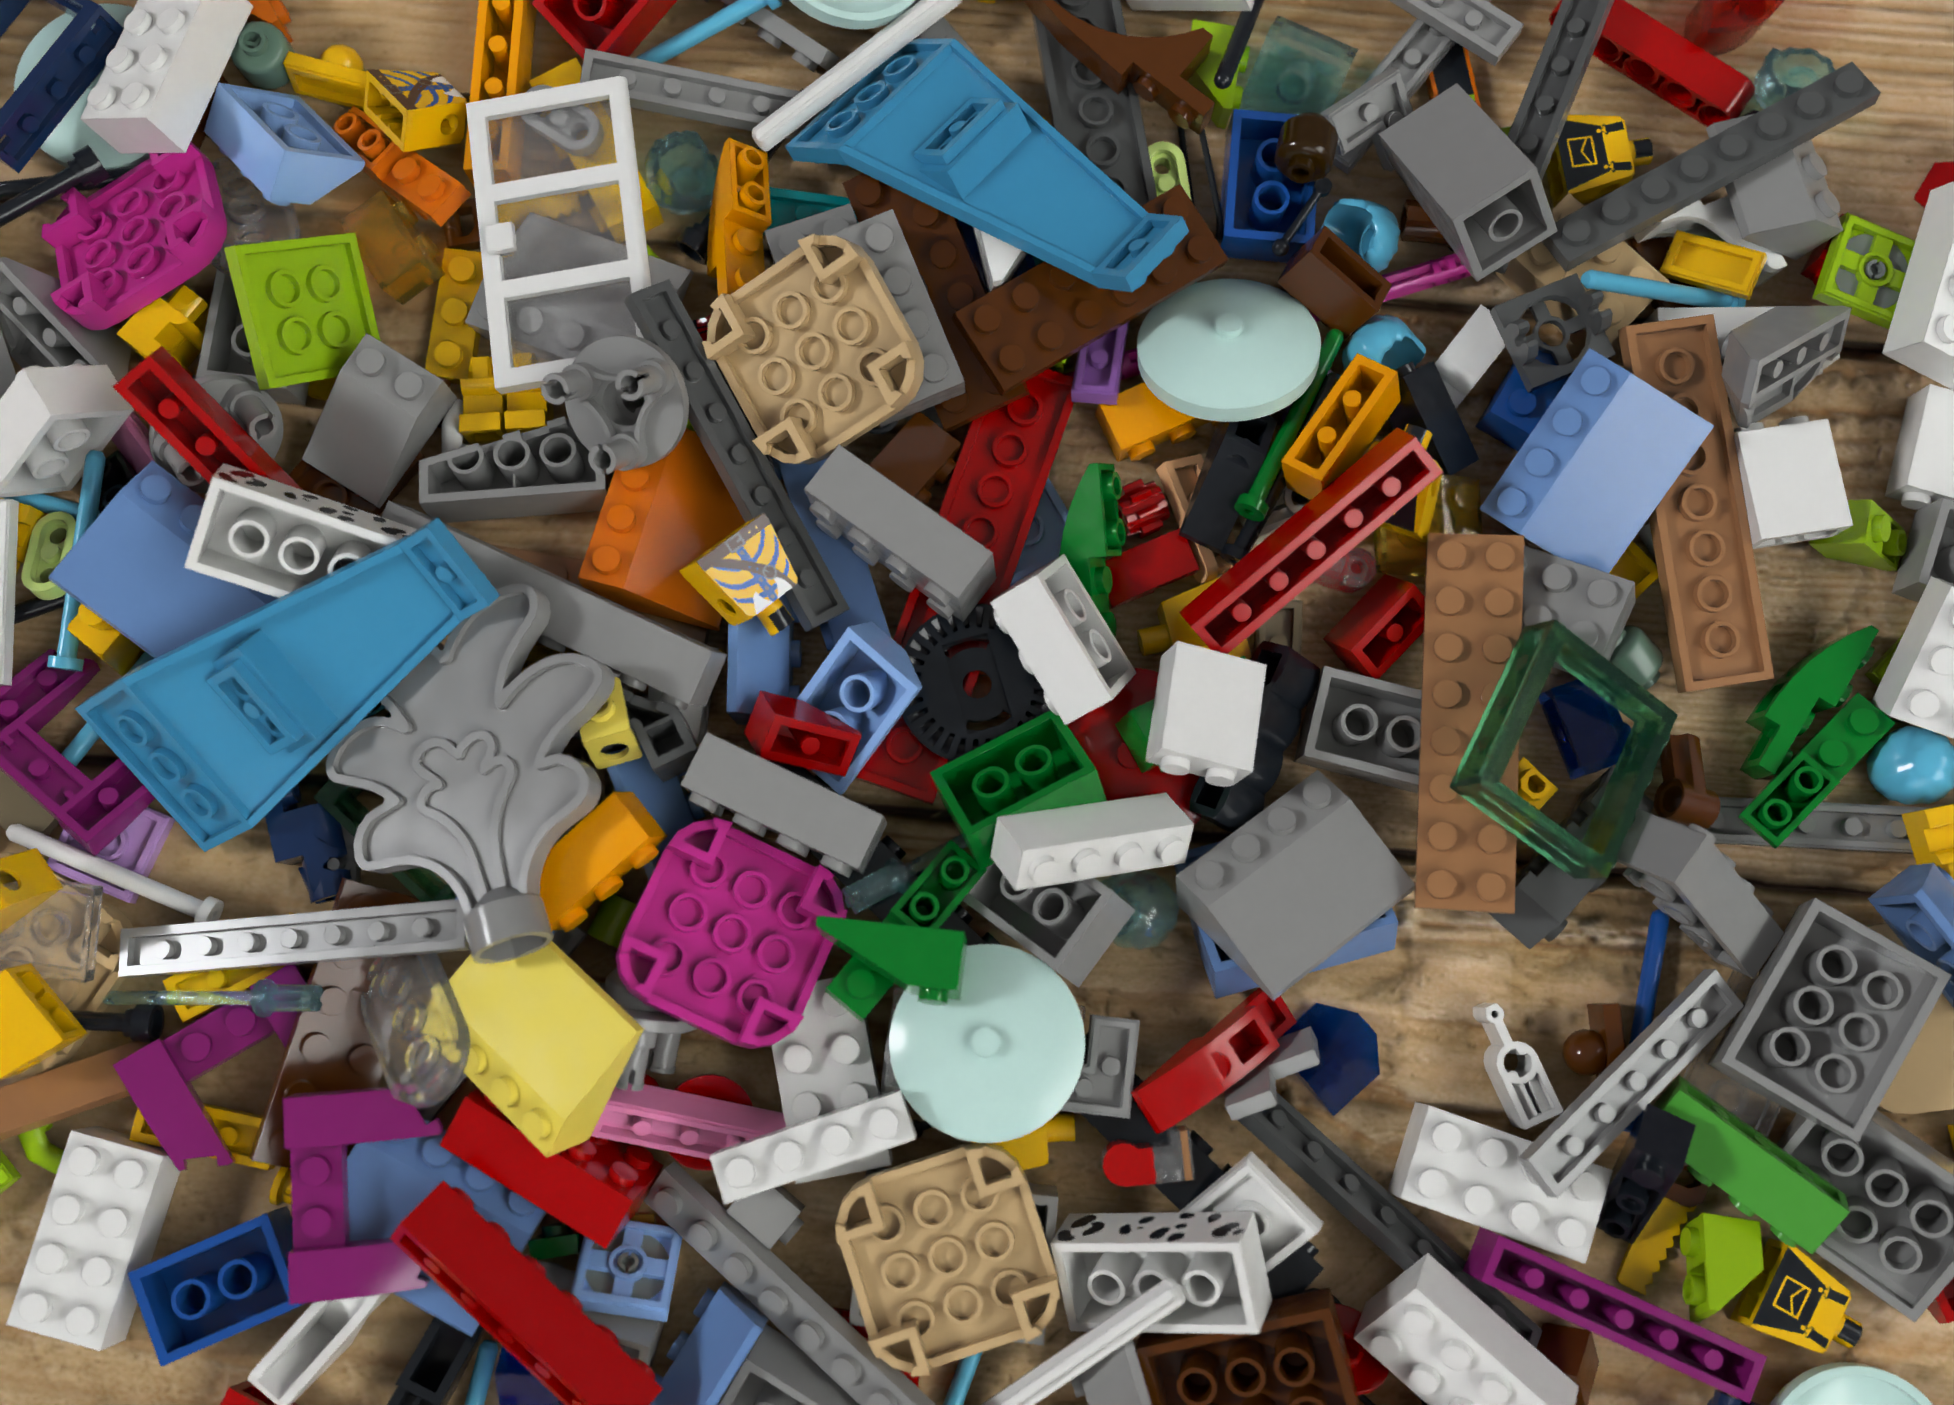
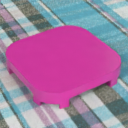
[41,142,227,330]
[616,817,847,1049]

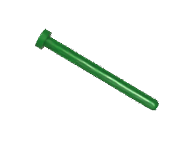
[1234,329,1344,522]

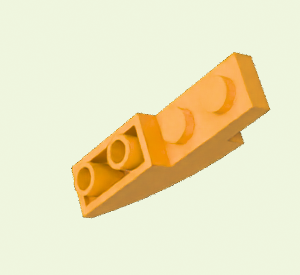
[707,138,772,297]

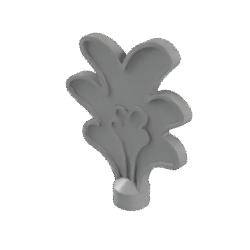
[326,583,615,964]

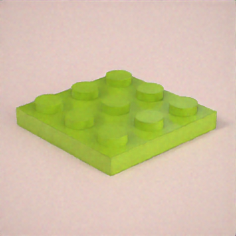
[224,232,381,390]

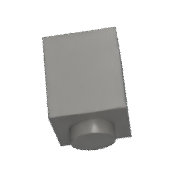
[726,1185,805,1250]

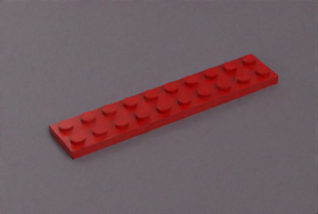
[855,369,1075,805]

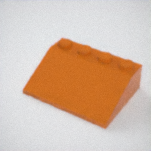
[578,428,745,631]

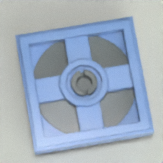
[571,1220,682,1322]

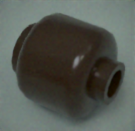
[1274,112,1338,183]

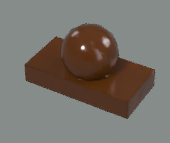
[1562,1003,1626,1078]

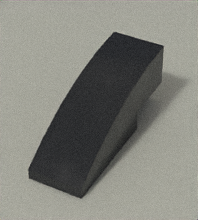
[387,1317,485,1405]

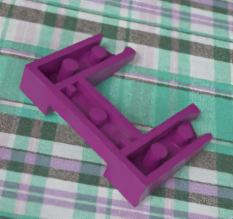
[0,649,155,857]
[113,964,308,1171]
[283,1085,443,1305]

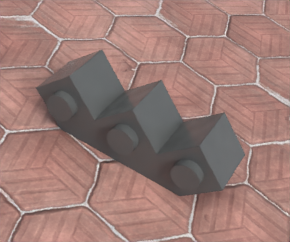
[600,689,699,782]
[1488,766,1654,950]

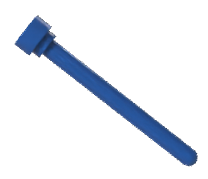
[1623,909,1670,1132]

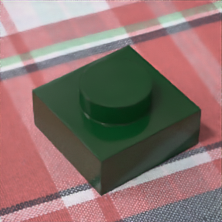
[528,1222,584,1260]

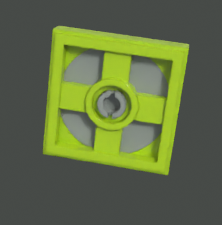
[1812,213,1915,330]

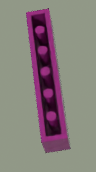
[1463,1227,1767,1403]

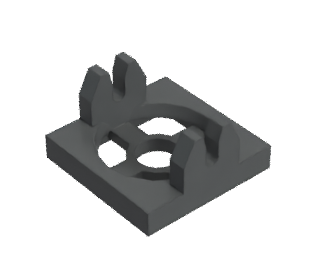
[1490,273,1616,393]

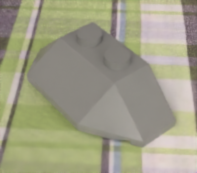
[0,257,131,382]
[1721,306,1852,428]

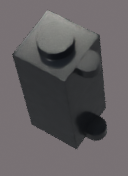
[1388,361,1480,479]

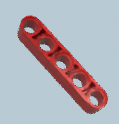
[1549,0,1755,127]

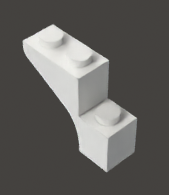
[1633,196,1788,288]
[247,1293,391,1405]

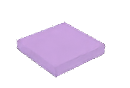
[47,807,175,904]

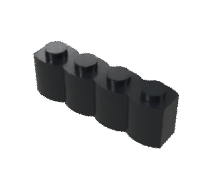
[1189,640,1320,832]

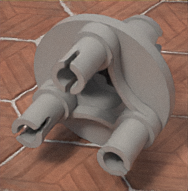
[541,335,689,475]
[149,374,284,493]
[597,913,698,1091]

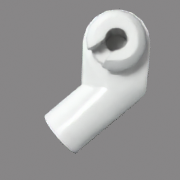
[442,399,469,453]

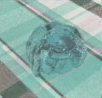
[1754,47,1835,109]
[645,130,719,215]
[1101,870,1180,950]

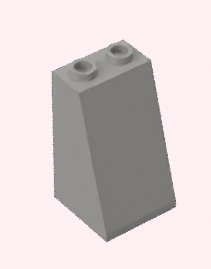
[1379,83,1558,282]

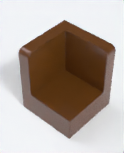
[1536,1323,1599,1405]

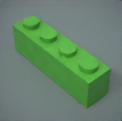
[1653,1075,1850,1254]

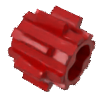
[1117,478,1170,539]

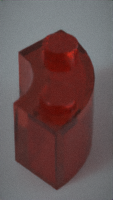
[1684,0,1784,56]

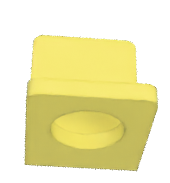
[580,677,643,769]

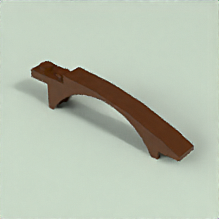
[1022,0,1215,135]

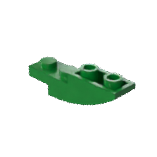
[1059,463,1126,636]
[1740,625,1879,779]
[1738,692,1895,849]
[825,839,987,1022]

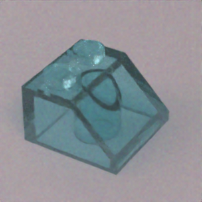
[1240,15,1358,115]

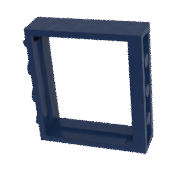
[0,0,124,173]

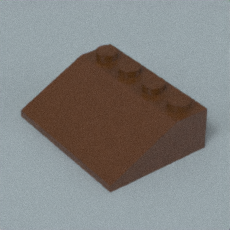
[1135,1287,1360,1405]

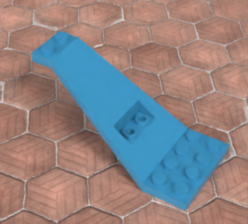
[785,38,1189,292]
[75,517,500,852]

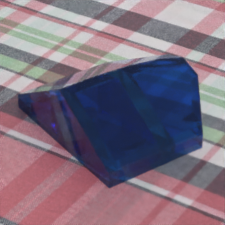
[1281,1003,1380,1116]

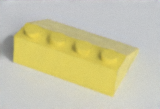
[422,941,644,1158]

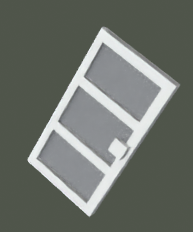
[466,76,651,394]

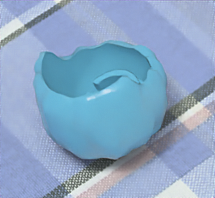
[1320,198,1401,273]
[1342,314,1426,371]
[1866,725,1954,805]

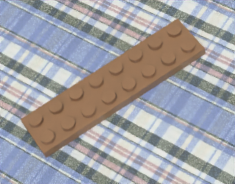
[1618,314,1775,693]
[1414,533,1524,914]

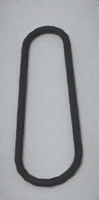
[1178,126,1223,244]

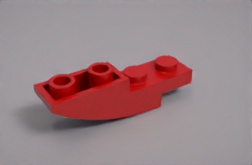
[1131,987,1297,1134]

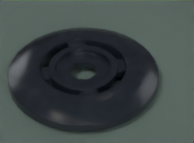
[902,604,1050,761]

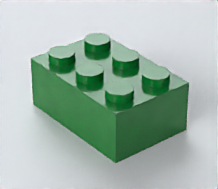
[930,710,1107,870]

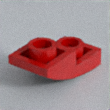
[1106,528,1199,609]

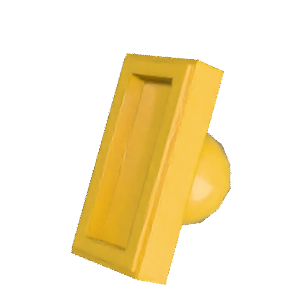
[283,44,367,111]
[1659,230,1767,300]

